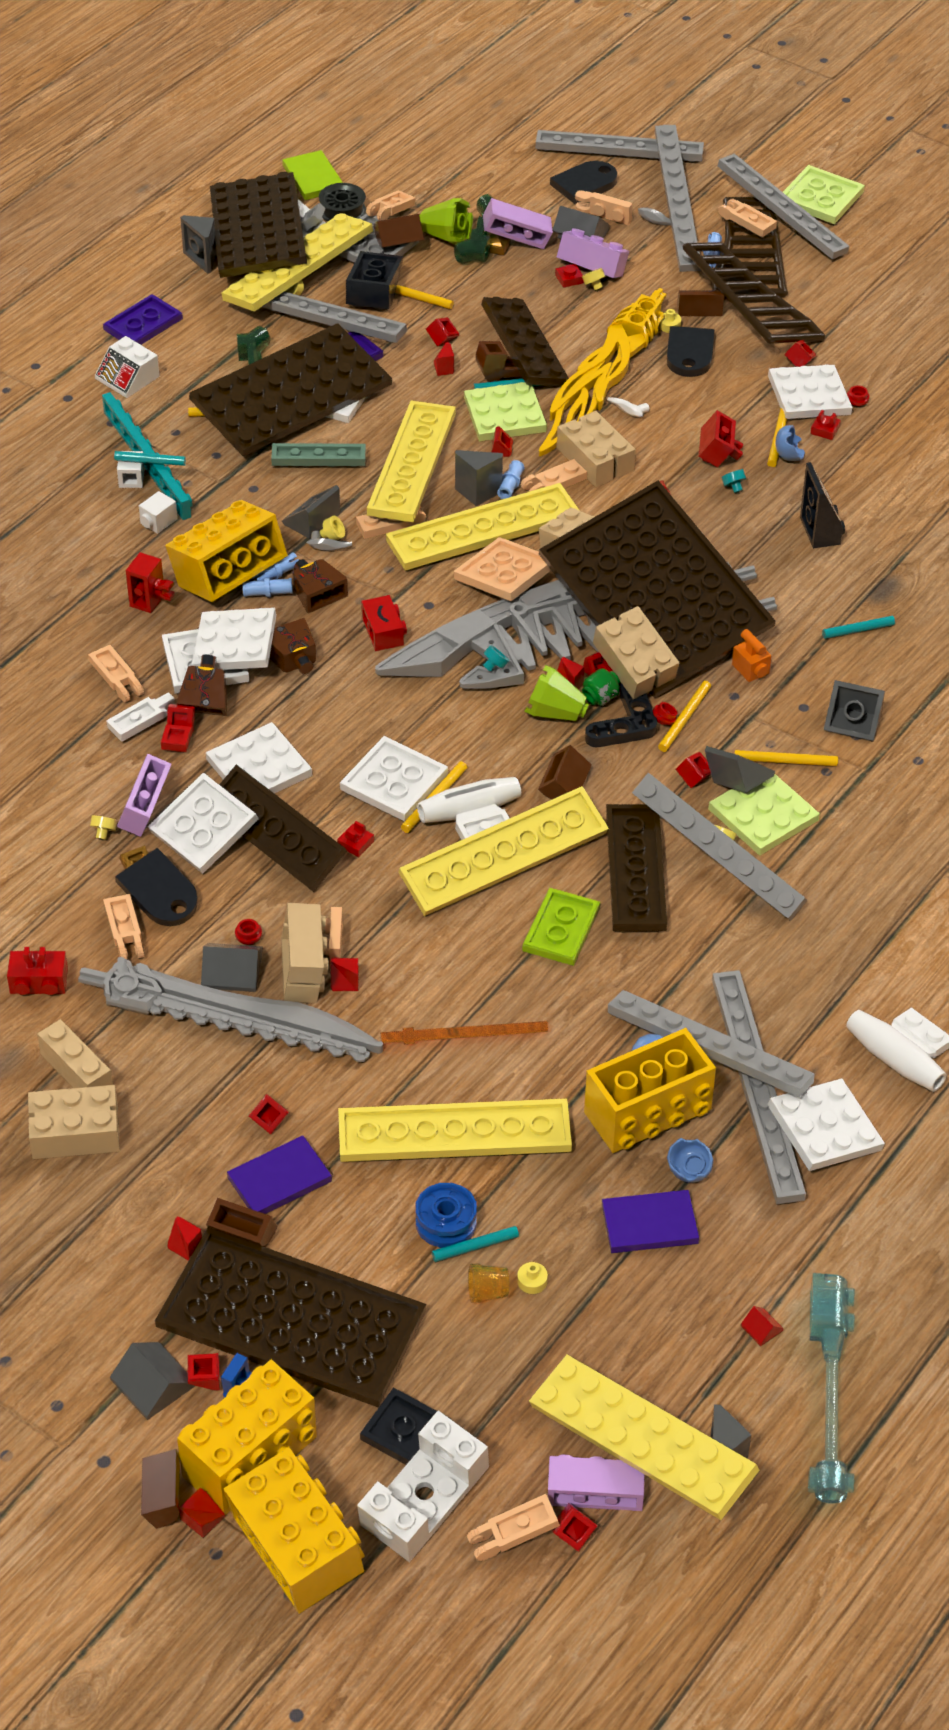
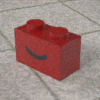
[361,595,407,651]

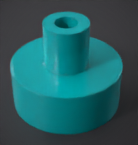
[721,469,747,493]
[483,645,509,671]

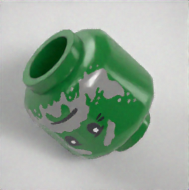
[582,669,620,706]

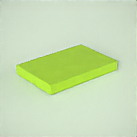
[282,150,343,200]
[522,887,600,966]

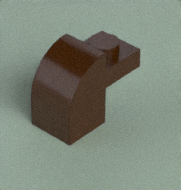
[475,341,522,382]

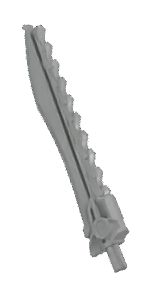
[78,957,383,1062]

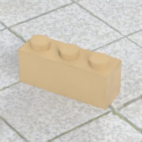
[37,1019,113,1088]

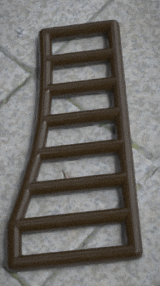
[711,197,788,298]
[683,242,825,344]

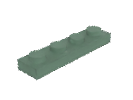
[271,443,366,467]

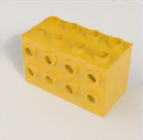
[165,500,288,602]
[584,1028,716,1153]
[177,1359,317,1515]
[223,1447,365,1614]

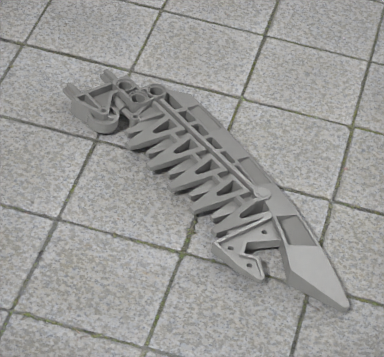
[375,562,777,689]

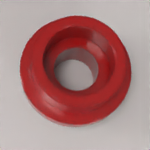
[847,385,870,406]
[653,702,678,725]
[235,919,262,944]

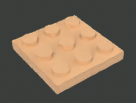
[454,537,551,601]

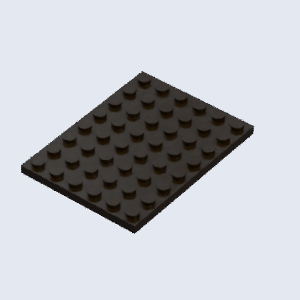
[539,480,776,699]

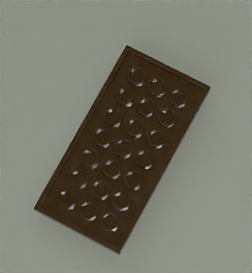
[210,172,307,278]
[189,323,392,456]
[155,1227,427,1408]

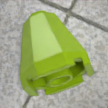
[419,198,473,246]
[524,665,589,721]

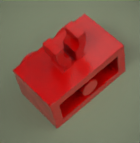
[699,410,743,468]
[125,552,175,613]
[7,947,68,995]

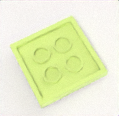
[783,165,865,224]
[464,382,547,441]
[708,774,820,856]

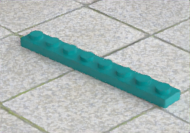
[102,392,193,520]

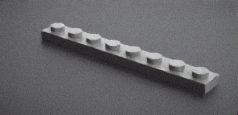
[536,130,704,162]
[718,154,849,259]
[262,292,407,343]
[632,773,807,921]
[608,990,815,1098]

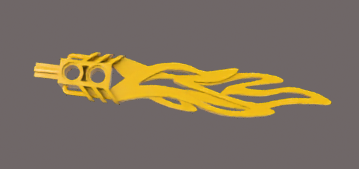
[539,288,667,457]

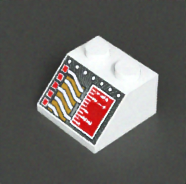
[95,336,160,398]

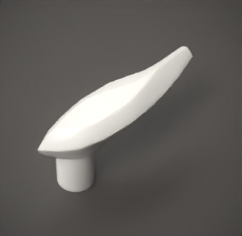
[607,397,649,417]

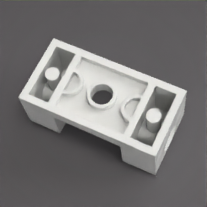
[357,1411,489,1562]

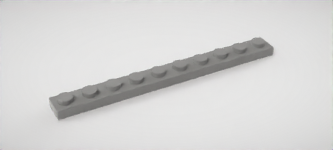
[655,125,701,272]
[712,970,806,1204]

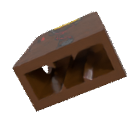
[293,559,348,613]
[269,618,316,674]
[177,654,227,716]

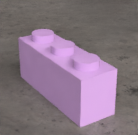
[483,198,553,249]
[557,228,629,278]
[117,754,171,837]
[548,1455,644,1511]

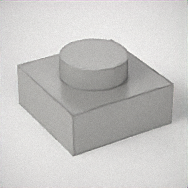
[301,203,326,231]

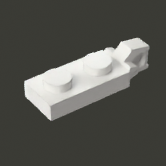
[106,692,175,742]

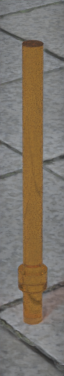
[380,1021,548,1045]

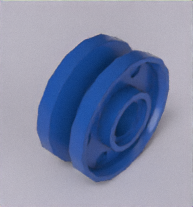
[416,1183,477,1248]

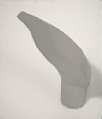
[638,207,671,226]
[306,531,352,551]

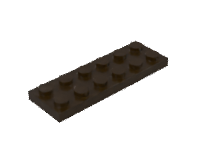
[481,297,569,386]
[219,764,347,892]
[606,804,667,931]

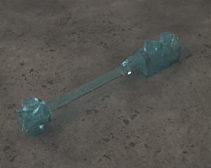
[808,1273,855,1503]

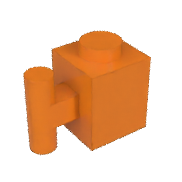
[732,629,772,682]

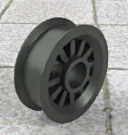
[319,183,366,222]

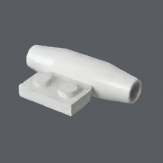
[417,777,521,840]
[846,1008,949,1092]

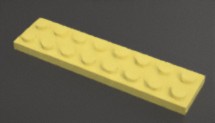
[221,213,373,312]
[367,401,456,522]
[386,483,580,570]
[398,786,609,916]
[338,1099,572,1162]
[529,1355,760,1520]

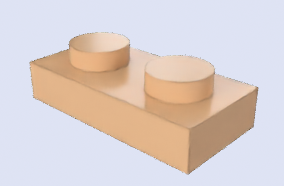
[324,907,343,966]

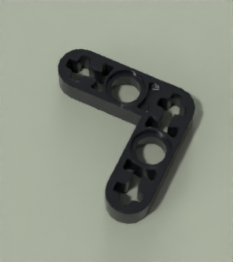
[585,683,657,747]

